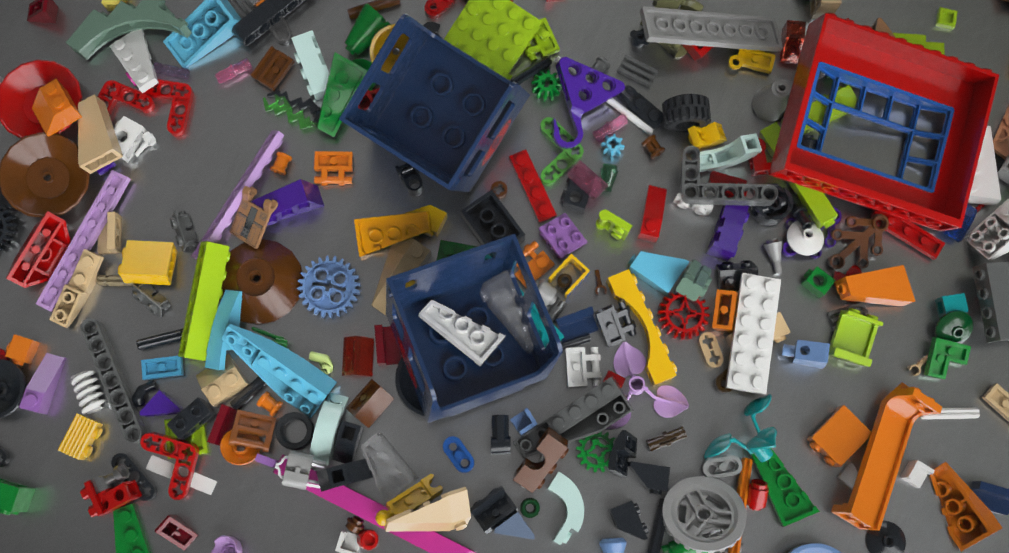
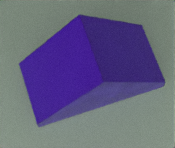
[140,390,183,417]

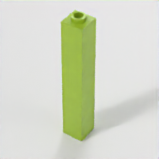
[759,122,838,229]

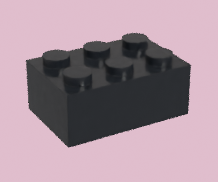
[461,189,525,257]

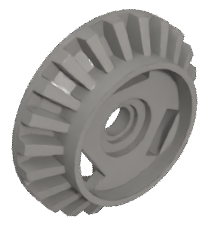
[662,476,747,553]

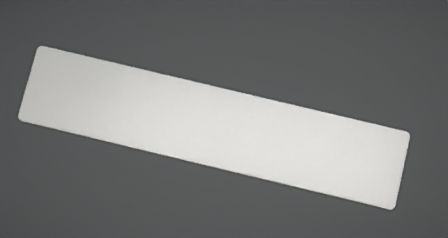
[146,455,217,495]

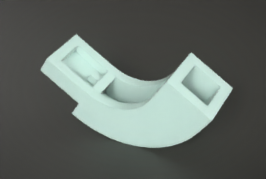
[690,133,762,173]
[310,392,349,466]
[547,471,584,545]

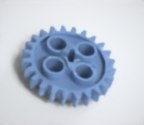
[297,256,361,318]

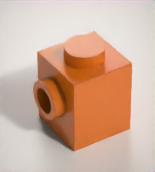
[5,334,40,366]

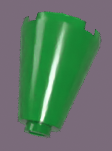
[344,3,391,55]

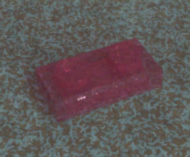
[567,160,608,200]

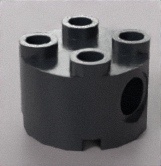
[750,183,793,226]

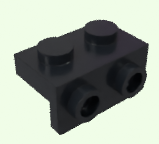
[716,260,758,291]
[470,486,519,535]

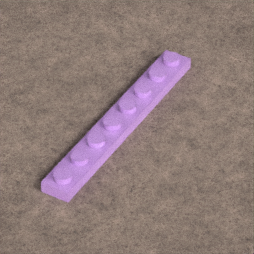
[191,130,284,260]
[36,170,131,312]

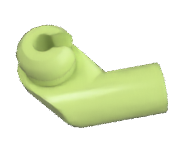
[309,351,333,374]

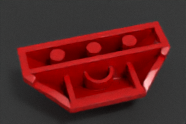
[6,211,71,288]

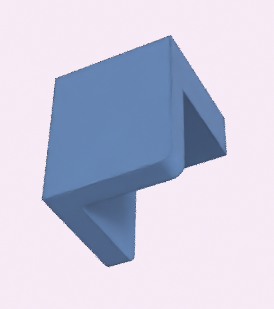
[510,408,538,436]

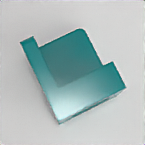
[935,293,969,318]

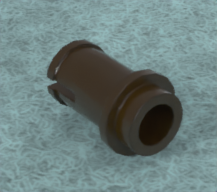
[557,273,572,291]

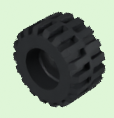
[662,94,711,132]

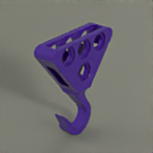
[552,57,625,149]

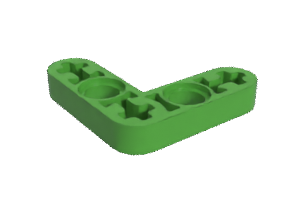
[540,117,584,186]

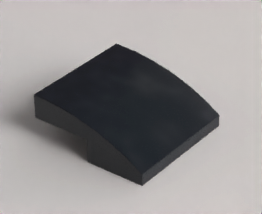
[608,430,637,477]

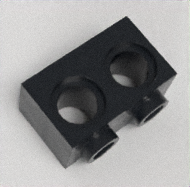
[560,167,596,214]
[167,397,216,440]

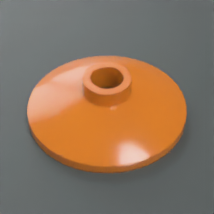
[220,430,260,465]

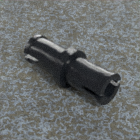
[791,194,814,230]

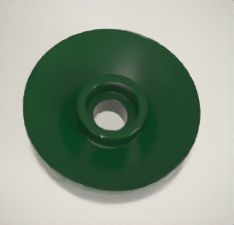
[935,310,973,344]

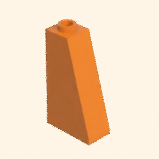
[835,265,915,306]

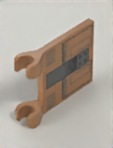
[230,186,278,249]

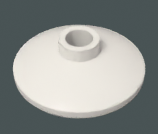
[786,221,824,256]

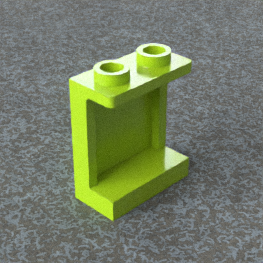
[829,308,884,367]

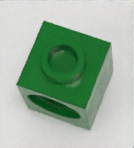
[801,266,836,298]

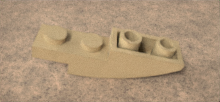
[49,249,104,328]

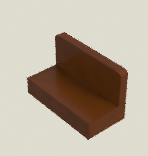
[346,379,394,428]

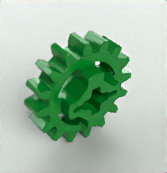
[576,431,615,473]

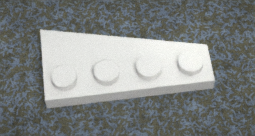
[110,29,158,93]
[418,300,505,366]

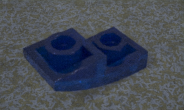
[943,204,978,243]

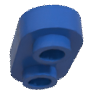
[443,436,474,473]

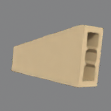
[78,94,123,174]

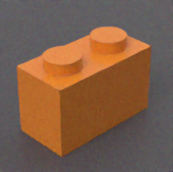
[712,289,738,332]

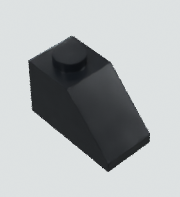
[628,461,670,495]

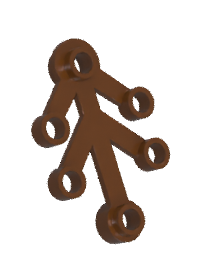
[828,214,889,269]

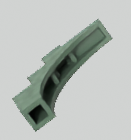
[66,0,192,60]

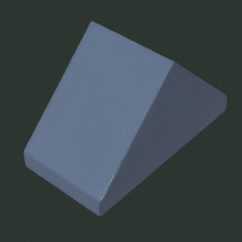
[494,512,535,540]

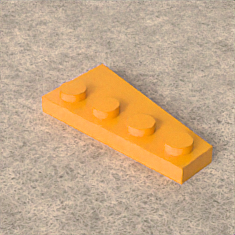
[354,211,432,257]

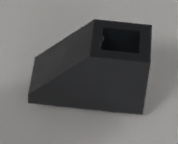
[332,420,364,464]
[608,500,649,540]

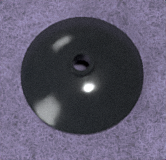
[0,359,26,418]

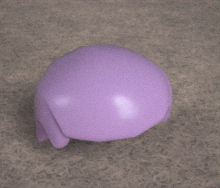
[211,535,243,553]

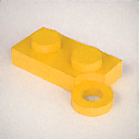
[728,49,776,74]

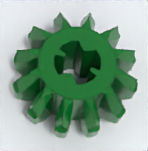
[531,69,562,102]

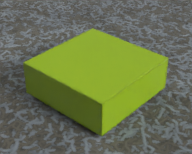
[935,7,958,30]

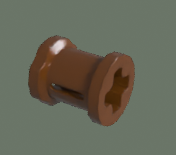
[641,134,666,159]

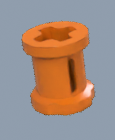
[270,152,293,176]
[256,391,283,417]

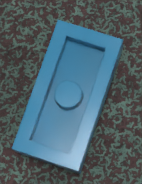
[141,356,184,380]

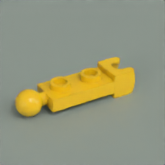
[375,474,443,526]

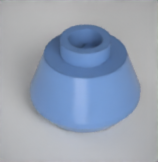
[599,538,627,553]

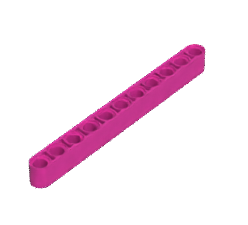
[273,454,476,553]

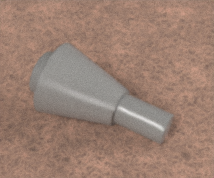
[763,238,782,274]

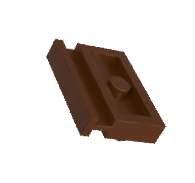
[251,46,295,91]

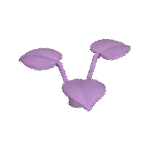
[606,342,689,429]

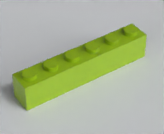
[178,241,230,361]

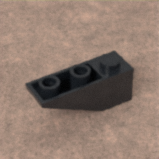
[316,457,376,492]

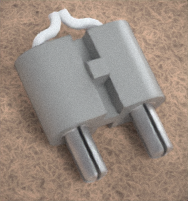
[275,450,326,490]

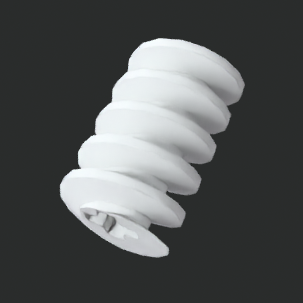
[71,370,106,415]

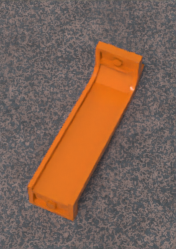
[831,382,942,531]

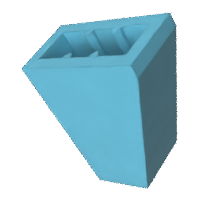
[628,251,689,296]

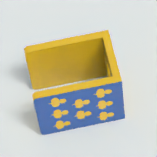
[547,254,590,299]

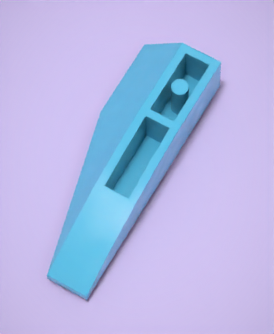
[221,324,337,418]

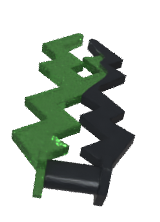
[263,89,321,130]

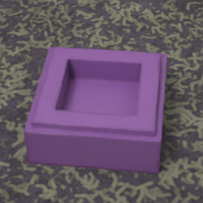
[255,453,279,468]

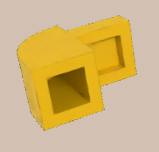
[688,122,727,151]

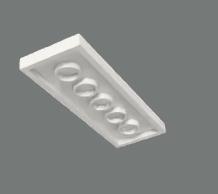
[725,273,781,395]

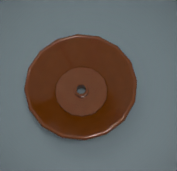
[0,132,90,218]
[220,239,303,325]

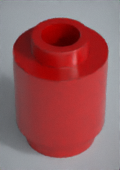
[747,479,769,511]

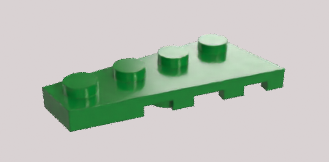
[317,52,368,137]
[749,448,820,527]
[113,503,151,553]

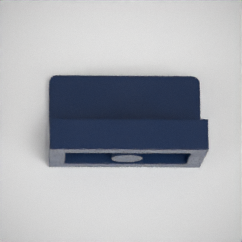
[555,306,598,342]
[971,481,1009,515]

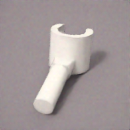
[134,132,156,157]

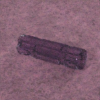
[153,62,190,80]

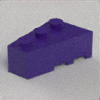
[252,179,324,225]
[706,205,750,261]

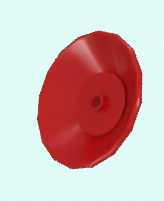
[0,59,82,139]

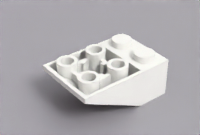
[964,199,1009,261]

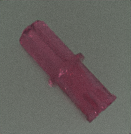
[215,57,252,84]
[592,115,628,142]

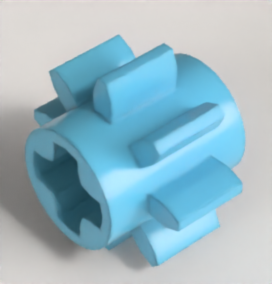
[601,134,625,158]

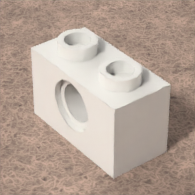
[114,116,147,163]

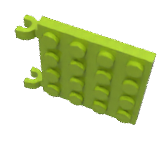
[444,0,550,80]

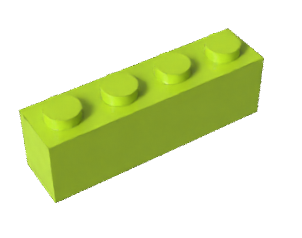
[780,85,858,135]

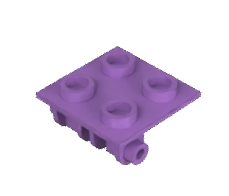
[538,213,588,261]

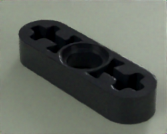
[111,453,157,501]

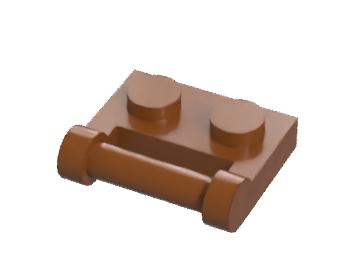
[228,410,277,453]

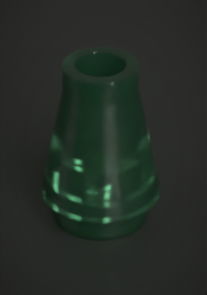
[600,164,619,192]

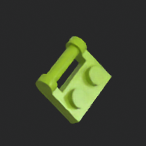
[595,209,633,241]

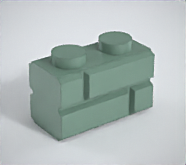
[676,259,713,301]

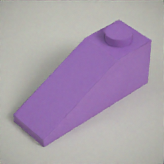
[19,353,66,415]

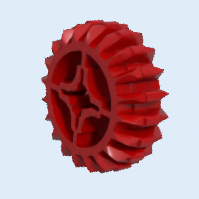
[657,290,710,340]

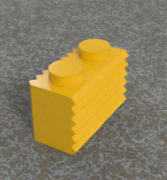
[57,413,103,460]

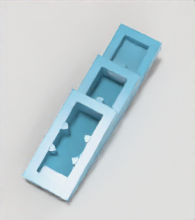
[205,290,242,370]

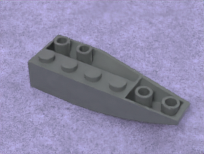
[513,376,633,458]

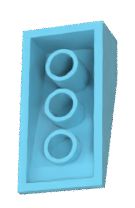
[163,0,242,69]

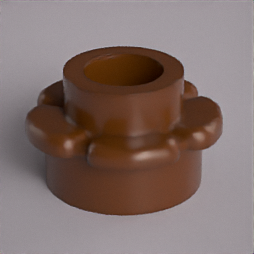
[345,516,364,534]

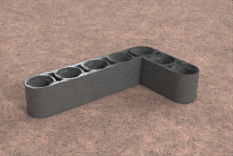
[681,146,778,206]

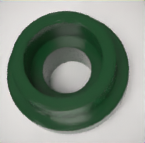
[520,498,540,518]

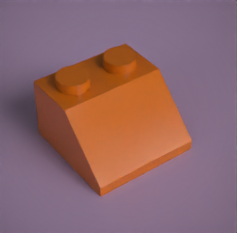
[32,79,82,137]

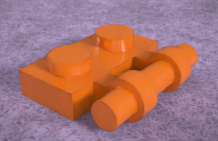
[314,151,353,186]
[514,241,555,289]

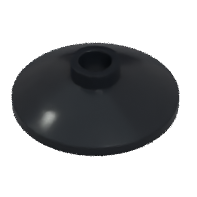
[866,521,906,553]

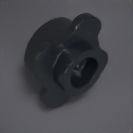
[630,28,650,47]

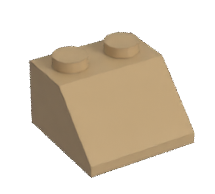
[196,353,249,408]

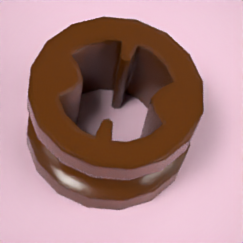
[491,181,507,200]

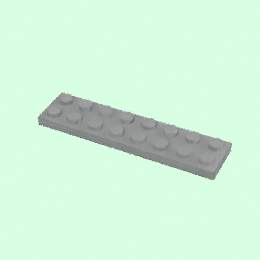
[640,6,783,52]

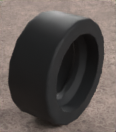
[275,412,315,450]

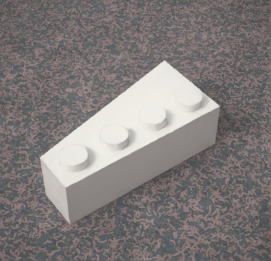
[968,126,1001,207]

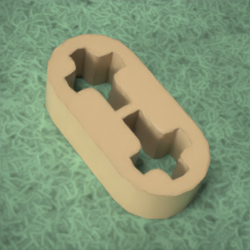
[698,332,724,369]

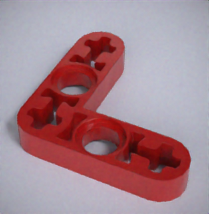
[144,79,194,137]
[97,80,155,116]
[140,432,199,500]

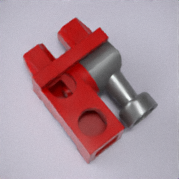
[80,464,142,517]

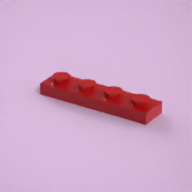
[509,149,557,224]
[869,210,945,260]

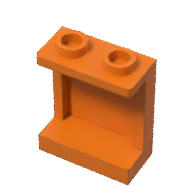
[807,405,871,467]

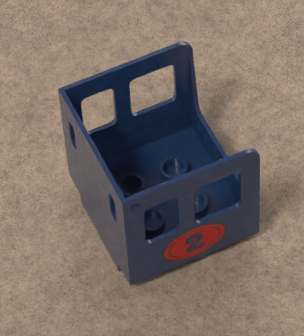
[339,13,530,192]
[386,234,563,423]

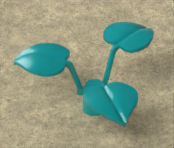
[704,394,777,462]

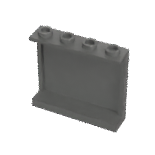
[972,262,1009,343]

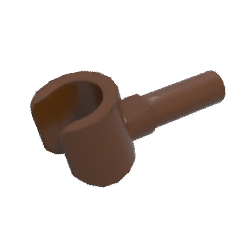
[594,270,607,296]

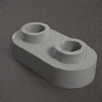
[702,455,742,479]

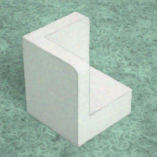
[900,460,935,488]
[335,530,360,553]

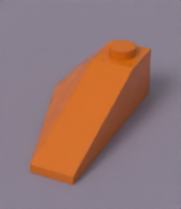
[930,462,1002,552]

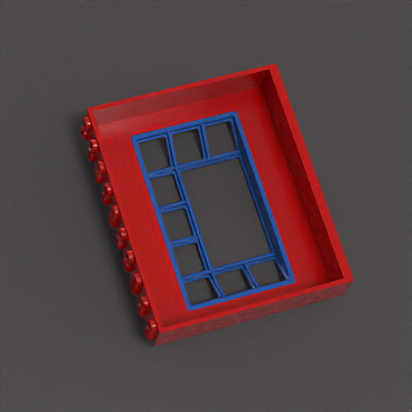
[768,13,999,232]

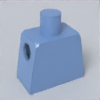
[782,340,830,369]

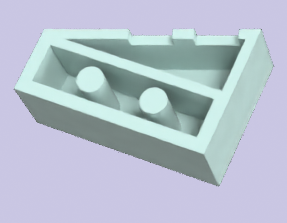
[291,30,329,101]

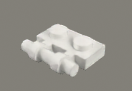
[565,347,602,388]

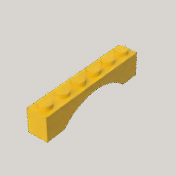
[606,269,677,387]

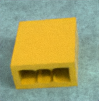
[118,240,178,285]

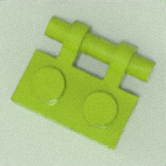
[525,17,560,63]

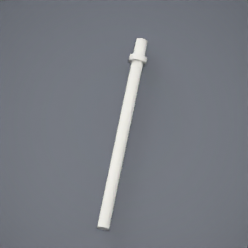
[554,56,654,136]

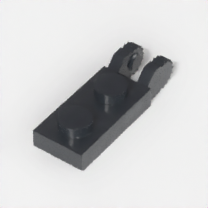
[617,84,663,131]

